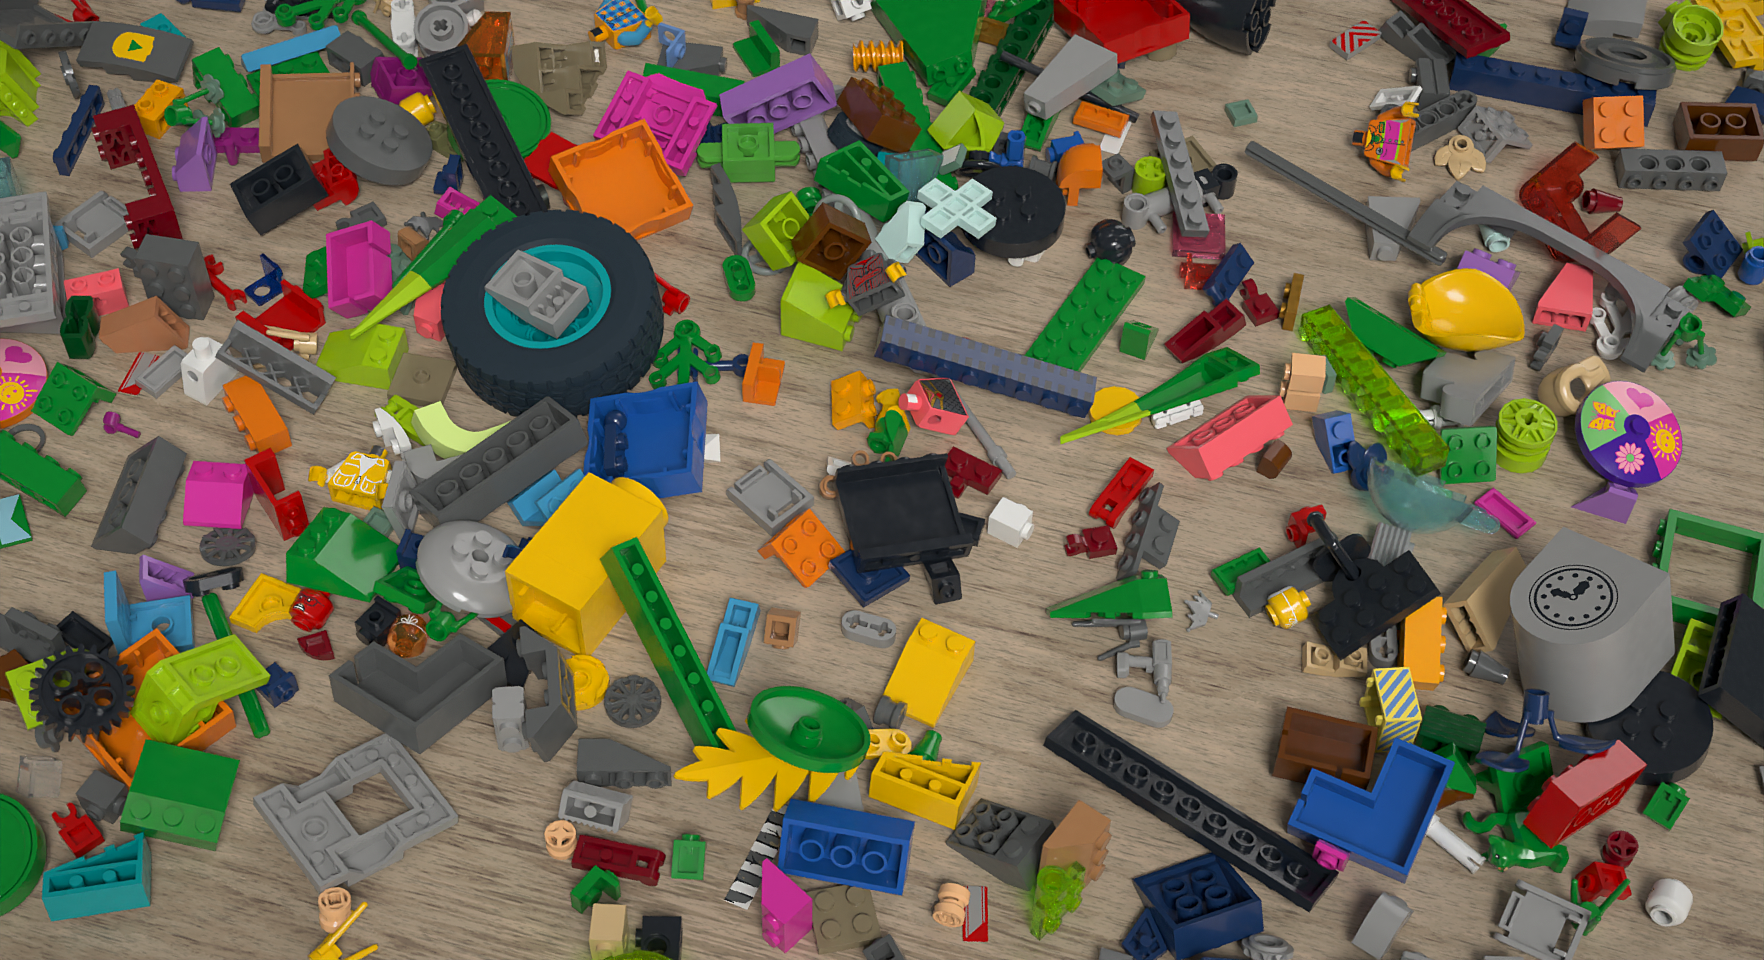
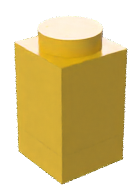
[505,472,668,656]

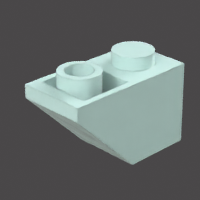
[875,201,926,263]

